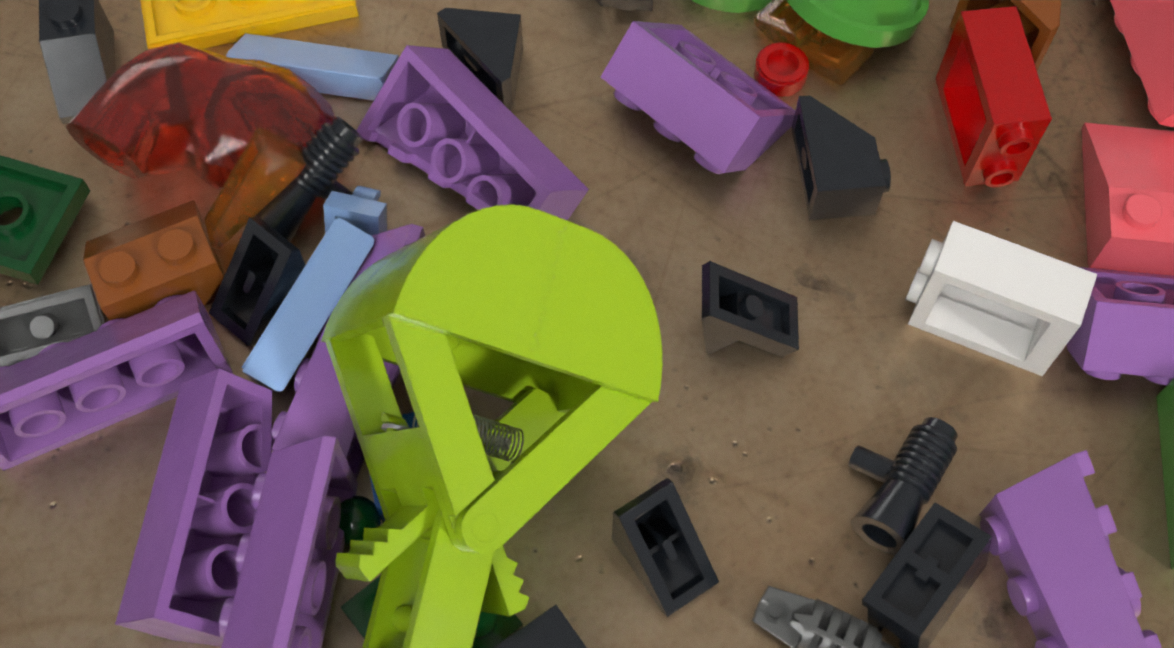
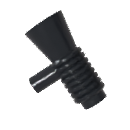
[247,116,364,241]
[849,417,958,555]

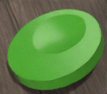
[787,0,929,48]

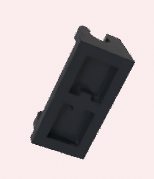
[862,502,992,648]

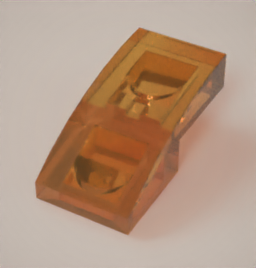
[754,0,874,85]

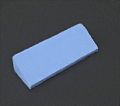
[225,33,399,101]
[241,217,375,392]

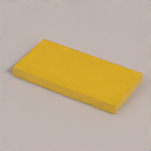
[140,0,359,59]

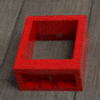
[935,6,1052,188]

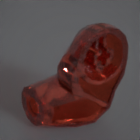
[66,42,336,197]

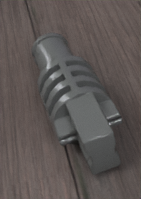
[752,586,896,648]

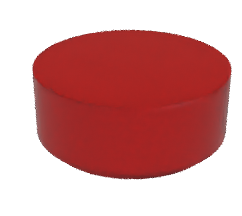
[754,42,809,97]

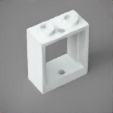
[905,221,1097,376]

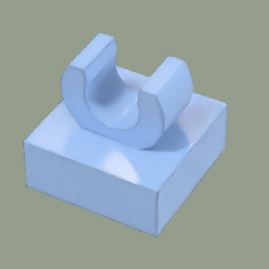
[323,186,387,235]

